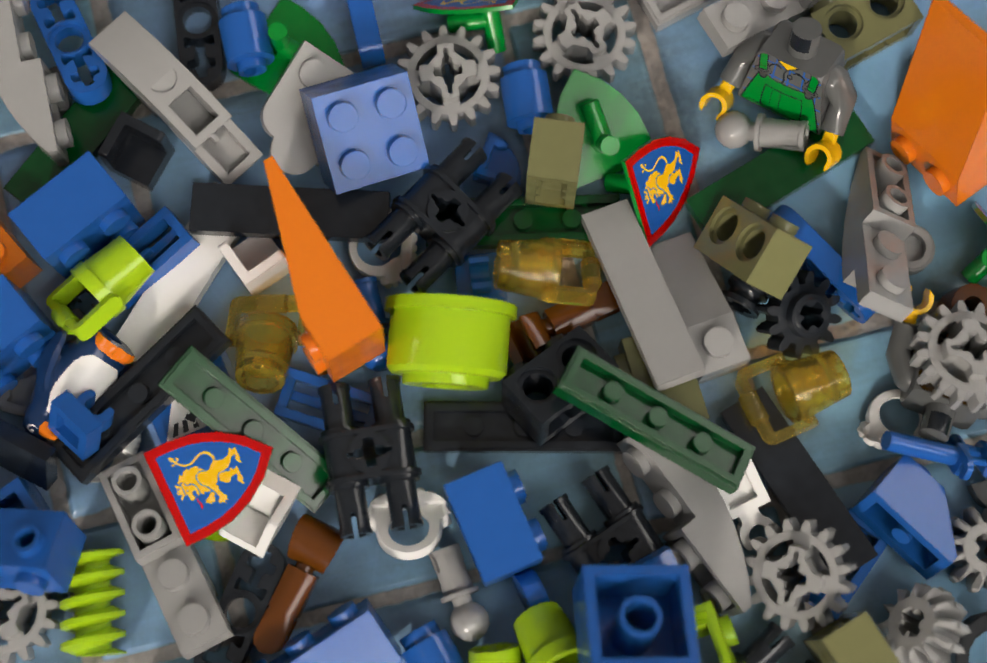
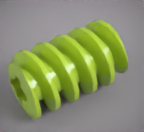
[59,548,127,657]

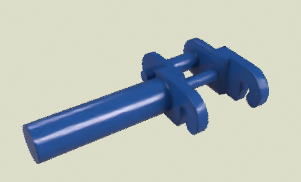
[881,430,987,480]

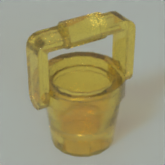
[493,237,602,306]
[225,294,305,394]
[735,350,852,445]

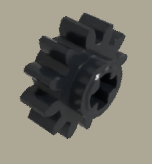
[754,269,842,359]

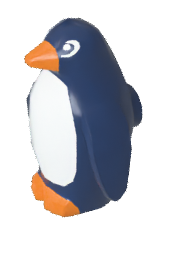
[23,326,135,441]

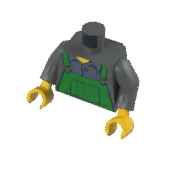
[699,17,857,171]

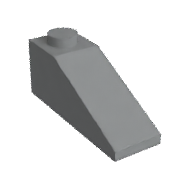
[650,232,751,384]

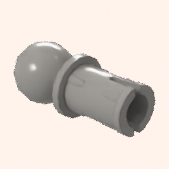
[715,111,809,152]
[428,543,490,642]

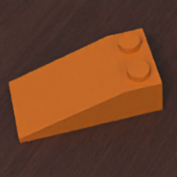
[890,0,987,207]
[263,156,386,383]

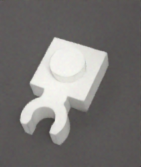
[717,460,774,551]

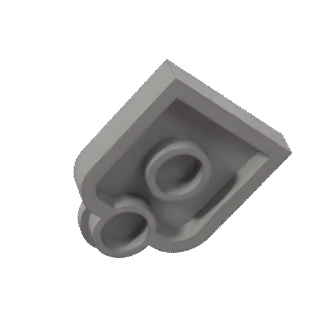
[260,41,355,175]

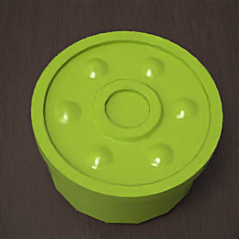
[384,293,518,391]

